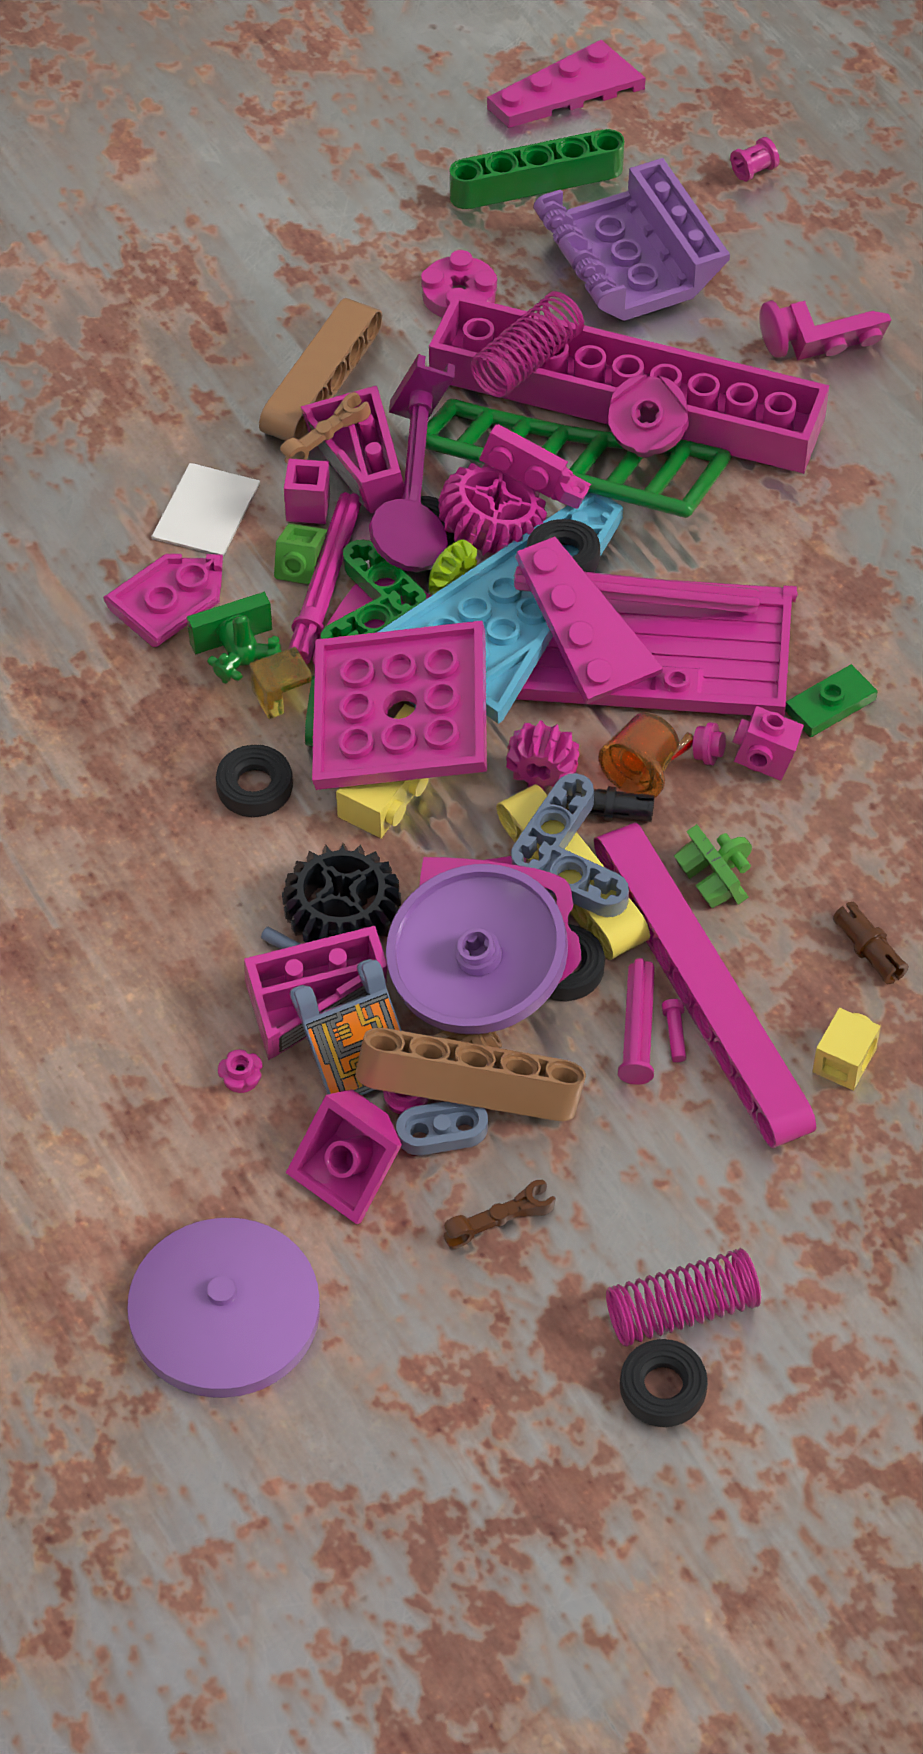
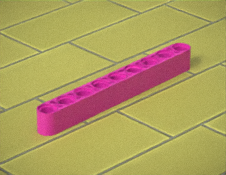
[594,822,816,1148]

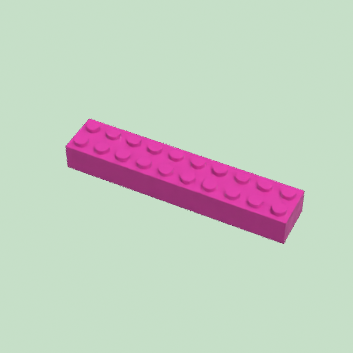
[429,294,830,474]

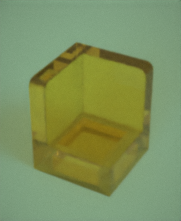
[250,647,312,719]

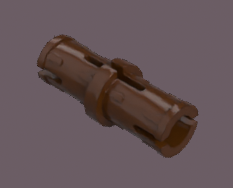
[833,902,909,984]

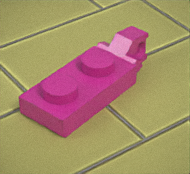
[479,424,591,509]

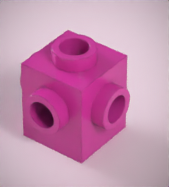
[732,706,804,781]

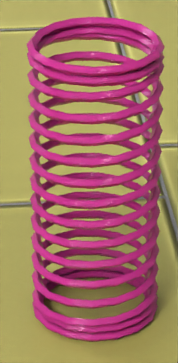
[471,291,584,398]
[606,1248,761,1347]

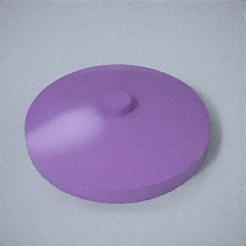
[386,864,568,1034]
[127,1218,320,1398]

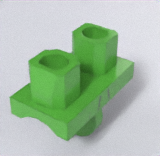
[674,824,752,909]

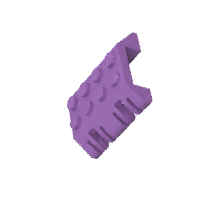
[533,158,730,321]

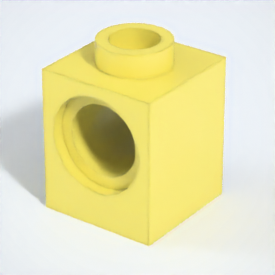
[812,1007,881,1091]

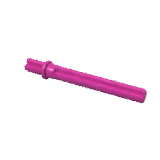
[287,492,361,665]

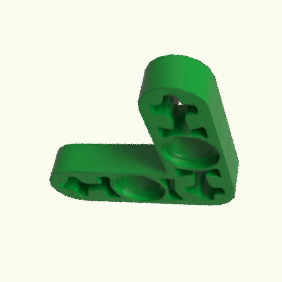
[321,539,426,639]

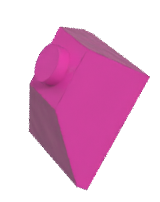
[286,1089,402,1224]

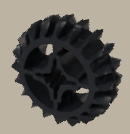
[282,843,401,943]

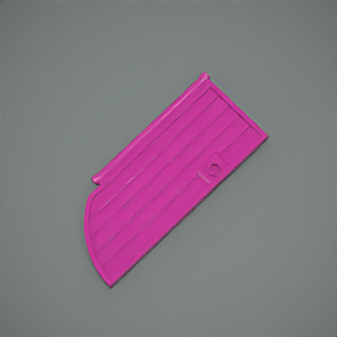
[516,579,798,717]

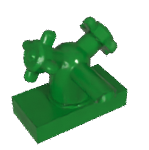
[187,591,282,684]

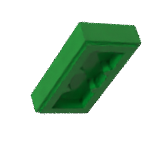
[785,664,878,738]

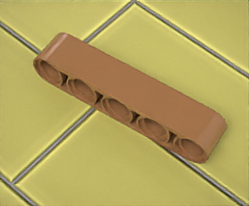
[259,298,383,441]
[355,1028,586,1121]

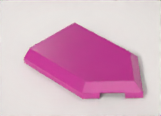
[103,554,223,647]

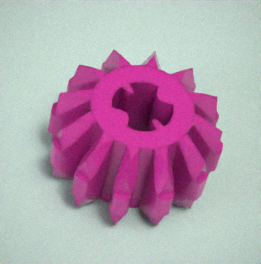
[506,720,580,792]

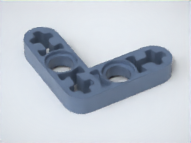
[511,773,629,917]

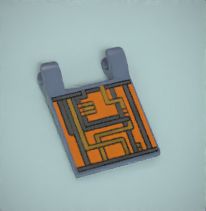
[290,959,402,1095]

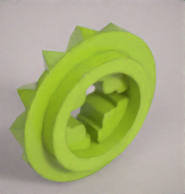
[429,540,477,596]

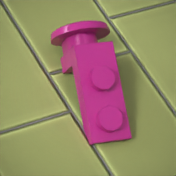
[759,300,892,360]

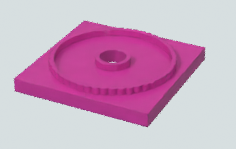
[312,621,487,790]

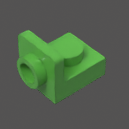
[274,523,328,584]

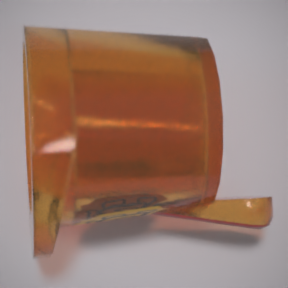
[598,712,694,798]

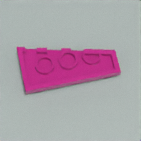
[515,537,664,704]

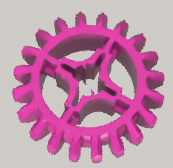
[438,463,547,556]

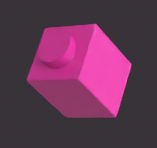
[284,459,331,524]

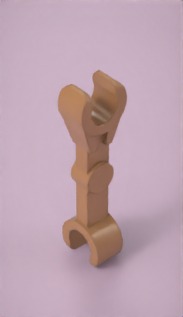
[280,392,371,464]

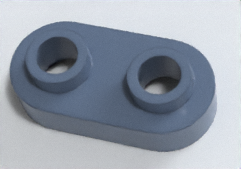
[396,1102,488,1155]

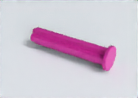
[617,958,655,1085]

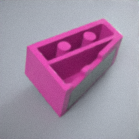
[300,385,404,514]
[244,926,388,1060]

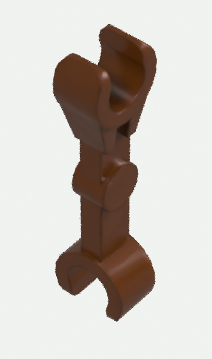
[443,1180,556,1249]

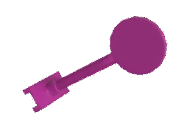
[369,354,455,572]

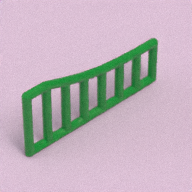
[425,399,731,518]

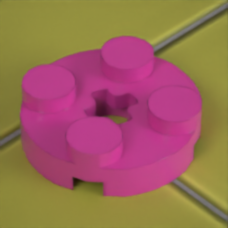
[421,250,497,318]
[608,375,689,458]

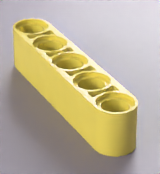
[496,784,650,960]

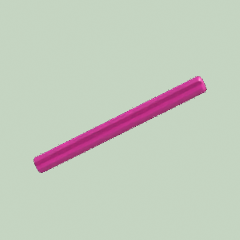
[514,566,760,613]

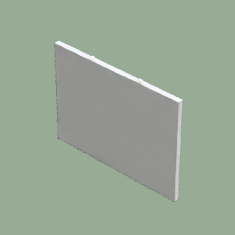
[151,463,260,557]

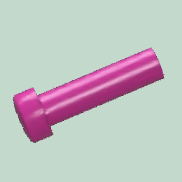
[662,999,686,1063]

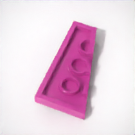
[487,40,646,128]

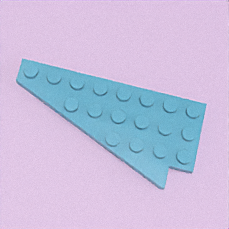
[378,492,623,724]

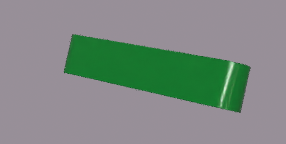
[449,129,625,209]

